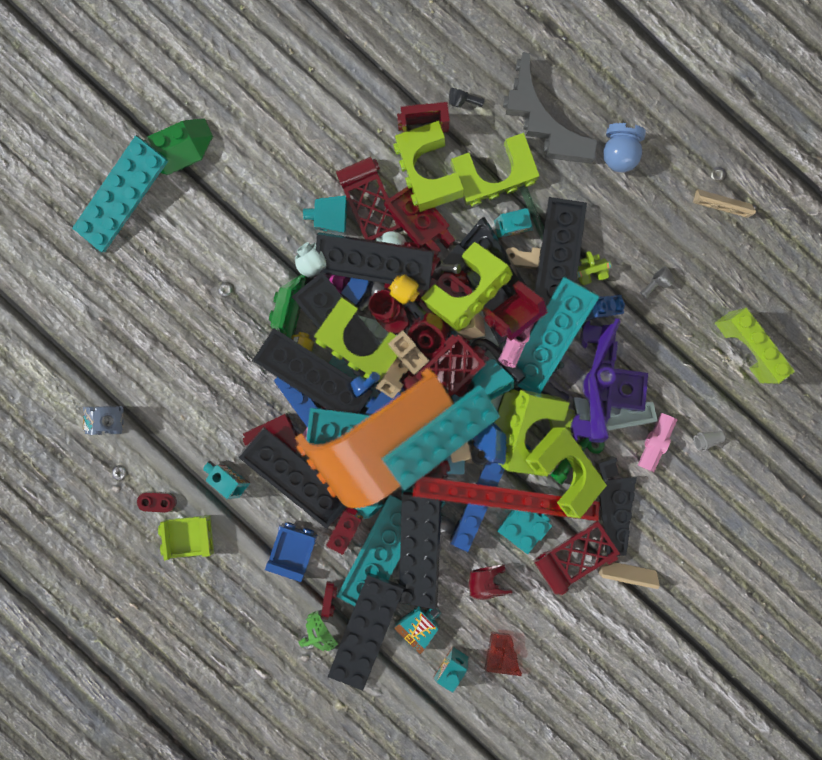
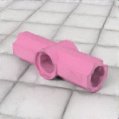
[499,324,534,368]
[638,413,677,472]

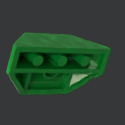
[144,118,213,176]
[269,274,309,339]

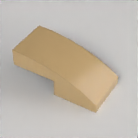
[388,331,429,375]

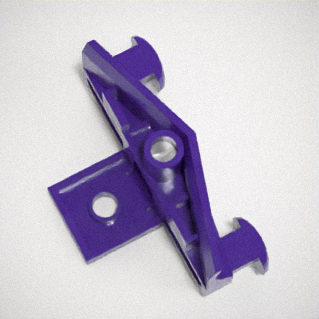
[570,318,648,443]

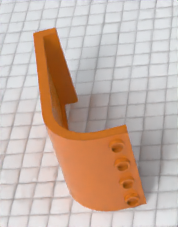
[295,368,453,508]

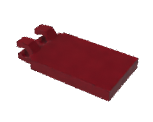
[384,187,455,256]

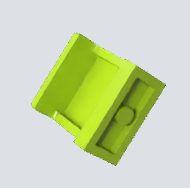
[158,515,214,561]

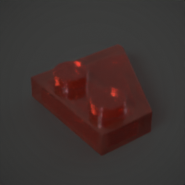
[484,631,522,676]

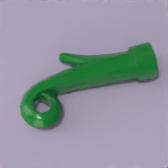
[550,438,605,485]

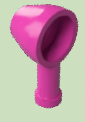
[329,274,350,294]

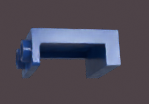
[265,522,318,582]

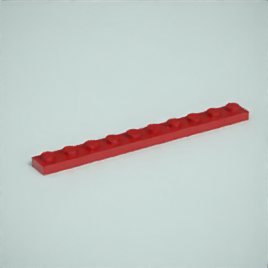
[413,477,600,521]

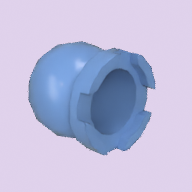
[603,123,646,173]

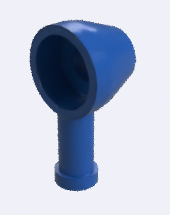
[351,372,380,398]

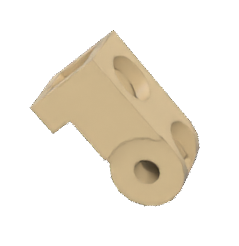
[506,247,540,270]
[376,358,408,399]

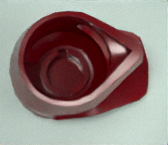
[368,290,409,335]
[468,564,513,600]

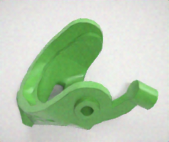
[298,611,339,651]

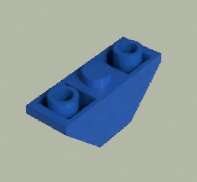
[586,295,625,320]
[472,422,506,465]

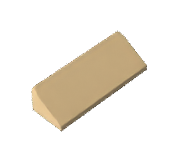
[693,189,756,218]
[598,562,660,589]

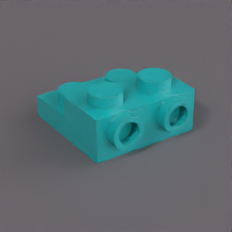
[497,510,552,555]

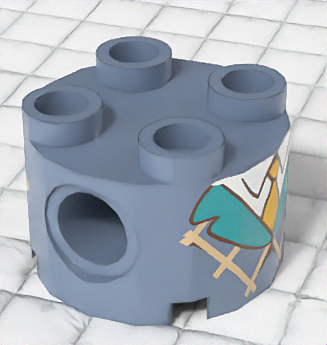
[83,406,124,435]

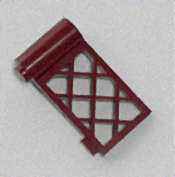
[336,156,401,240]
[401,335,486,398]
[533,521,620,595]

